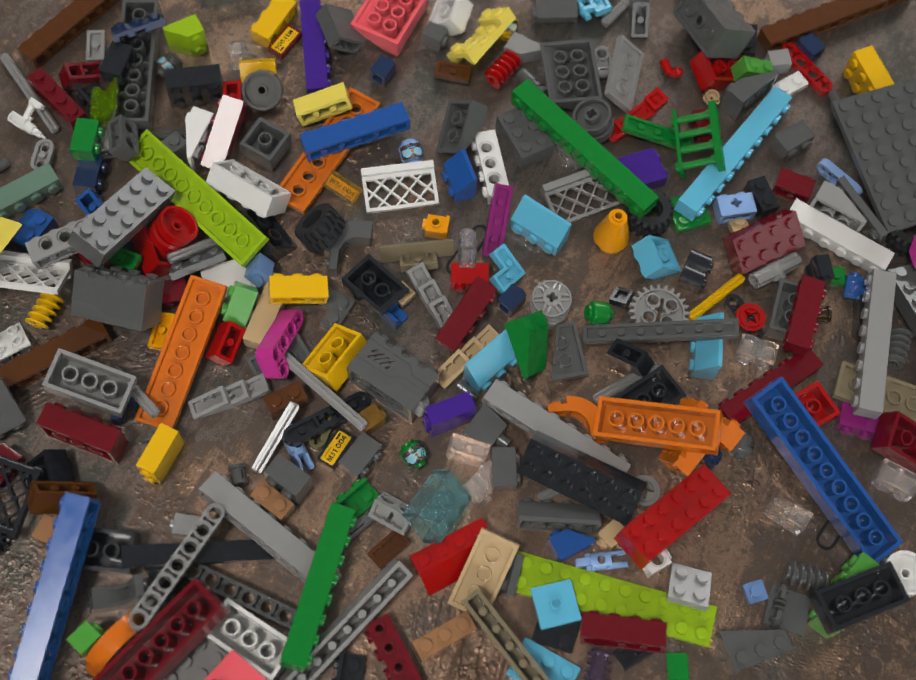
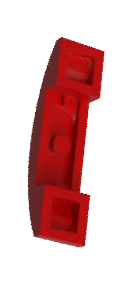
[609,87,669,144]

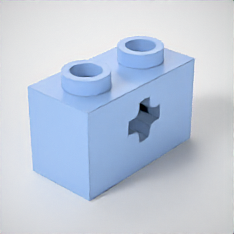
[712,192,757,224]

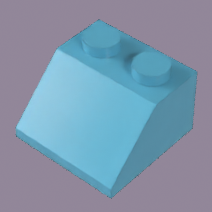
[632,235,682,280]

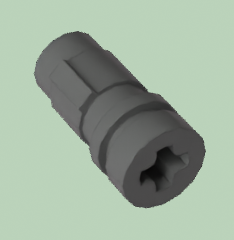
[516,68,548,96]

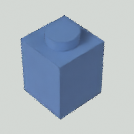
[244,253,275,288]

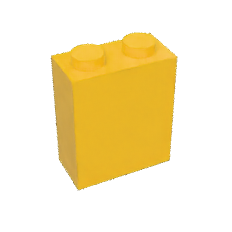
[136,423,185,485]

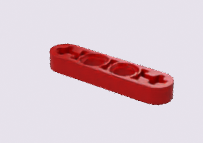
[781,43,833,96]

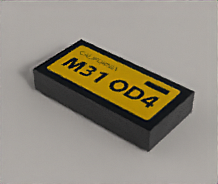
[317,427,355,471]

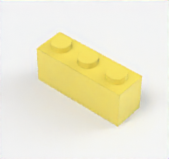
[293,82,353,127]

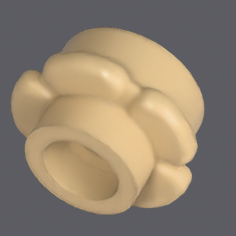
[703,89,720,105]

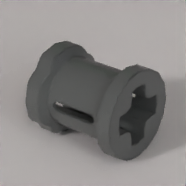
[228,463,249,488]

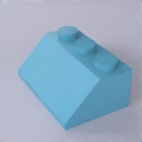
[510,194,572,256]
[688,312,724,380]
[463,329,518,393]

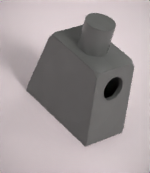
[462,403,512,451]

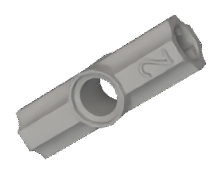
[748,252,802,288]

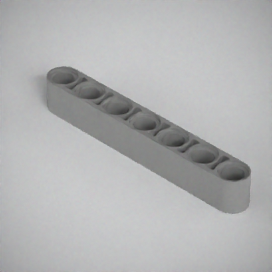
[128,504,225,632]

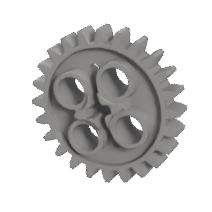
[628,284,690,344]

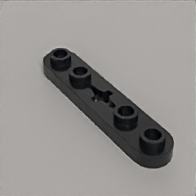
[283,391,371,447]

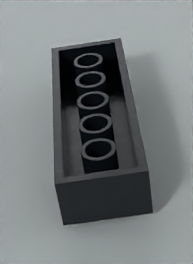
[517,431,647,525]

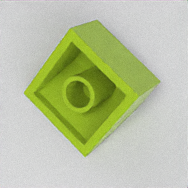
[162,14,209,57]

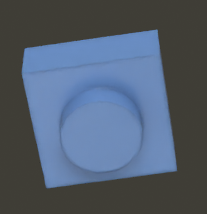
[741,579,769,606]

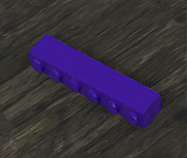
[299,0,332,95]

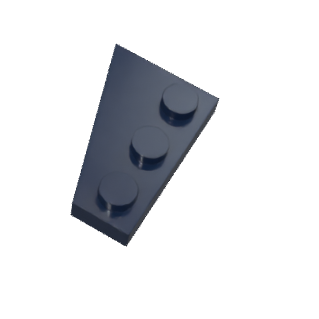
[110,13,166,43]

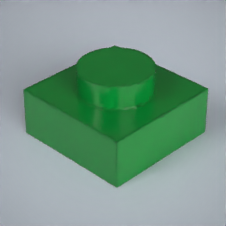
[829,266,846,287]

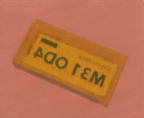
[322,169,363,205]

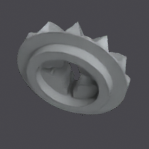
[636,475,660,507]

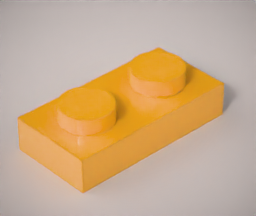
[147,312,175,351]

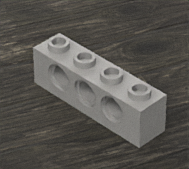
[25,213,92,269]

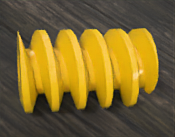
[24,293,65,329]

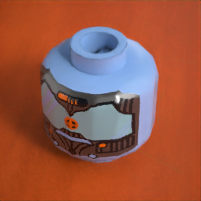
[399,139,424,163]

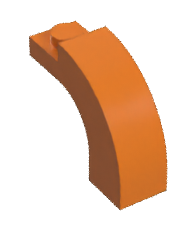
[546,396,609,444]
[85,611,145,677]

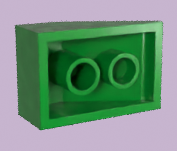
[504,310,548,379]

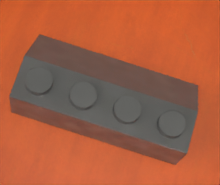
[515,498,601,534]

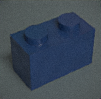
[72,155,108,194]

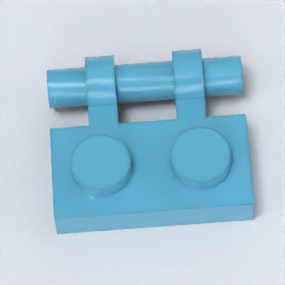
[577,0,612,21]

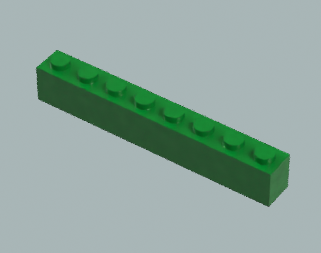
[278,502,357,673]

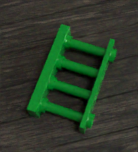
[670,100,726,179]

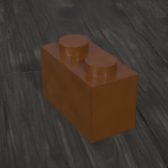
[263,381,309,421]

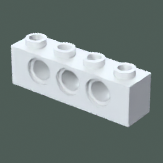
[471,129,509,204]

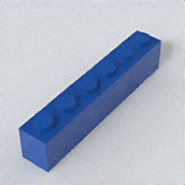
[299,102,410,162]

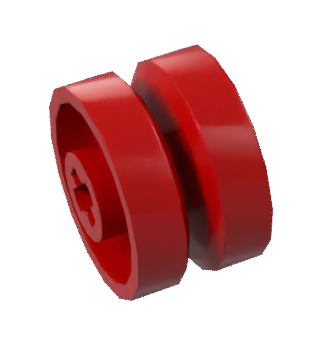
[148,205,198,254]

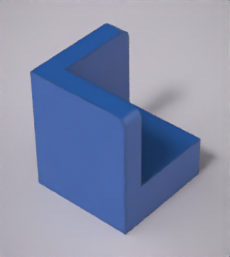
[379,302,408,330]

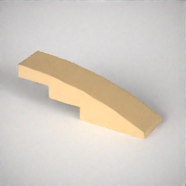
[437,324,499,389]

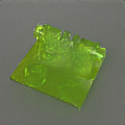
[90,77,119,125]

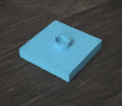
[530,579,582,631]

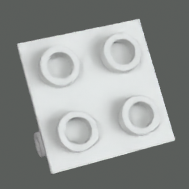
[0,322,33,364]

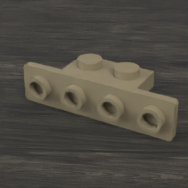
[379,239,454,273]

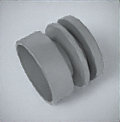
[529,280,572,329]

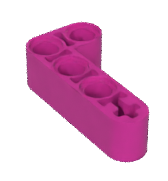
[255,309,304,379]

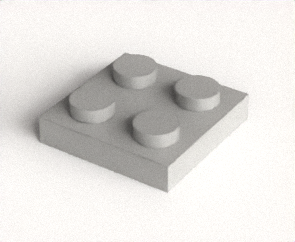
[666,563,712,612]

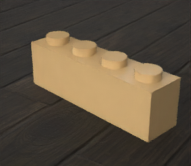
[242,272,286,349]

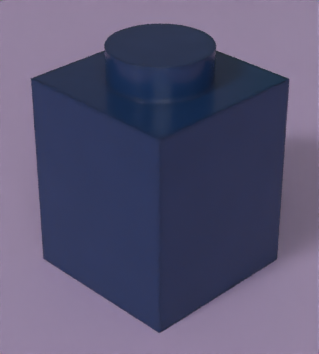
[797,33,826,62]
[370,55,396,88]
[496,284,527,318]

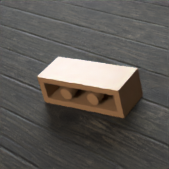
[411,611,477,664]

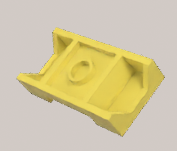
[447,7,516,65]

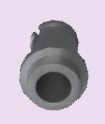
[455,380,480,402]

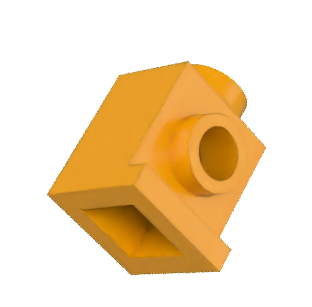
[422,214,450,240]

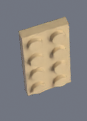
[448,527,520,612]

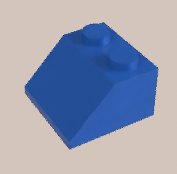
[441,149,477,203]
[10,209,59,251]

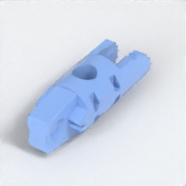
[282,424,314,470]
[574,550,628,572]

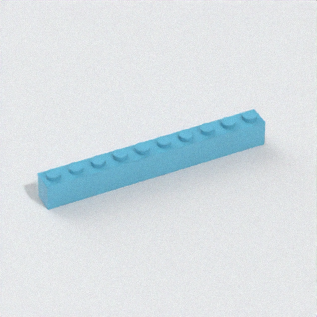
[674,86,792,221]

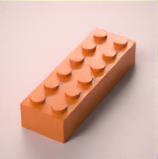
[593,396,723,456]

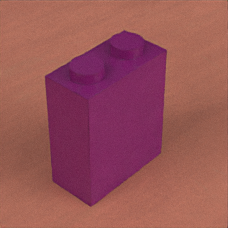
[833,400,881,440]

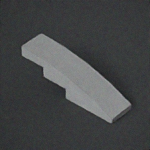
[405,262,453,329]
[188,373,272,420]

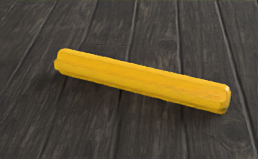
[688,273,745,320]

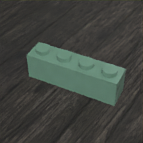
[0,163,63,219]

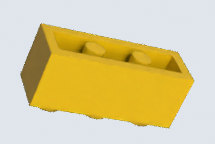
[250,0,298,48]
[268,273,329,304]

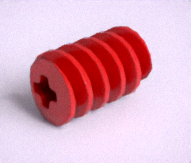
[485,50,522,89]

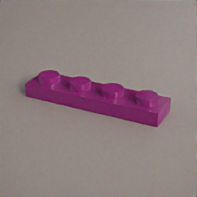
[481,183,513,258]

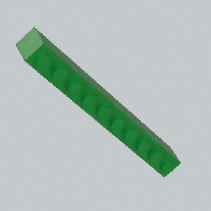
[511,78,659,219]

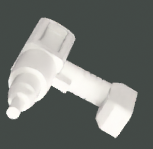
[7,97,47,139]

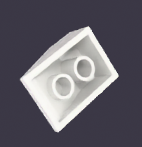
[185,106,214,173]

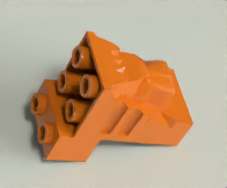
[657,398,745,476]

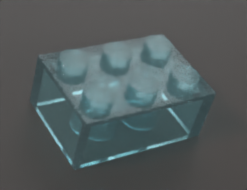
[402,470,471,544]

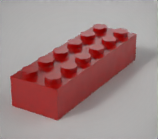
[614,464,731,570]

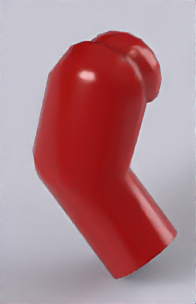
[660,58,683,79]

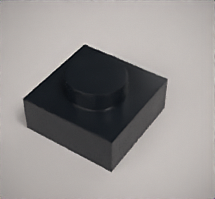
[609,286,635,309]

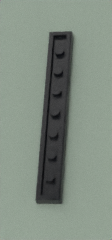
[121,540,277,568]

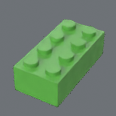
[806,552,880,639]

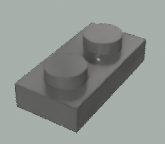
[499,554,524,598]

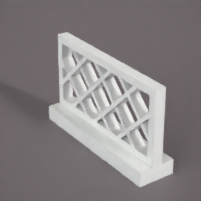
[361,160,439,214]
[0,250,73,295]

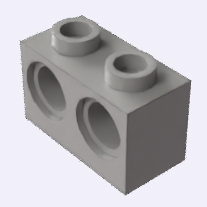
[368,491,419,535]

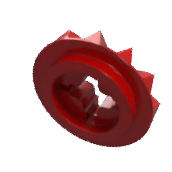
[735,303,766,333]

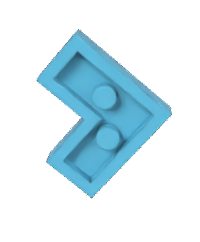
[489,243,526,294]

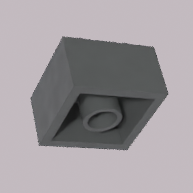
[239,117,292,171]
[263,453,314,506]

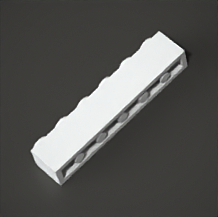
[790,198,895,274]

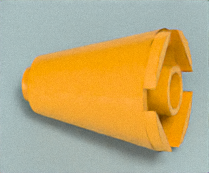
[593,209,630,254]

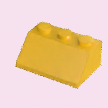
[302,323,367,392]

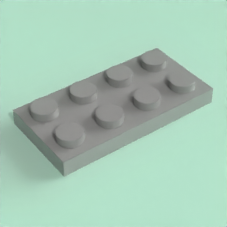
[604,35,644,113]

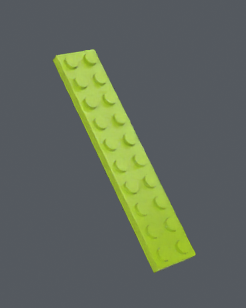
[128,129,269,268]
[515,551,717,648]

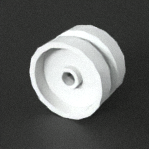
[879,551,916,598]

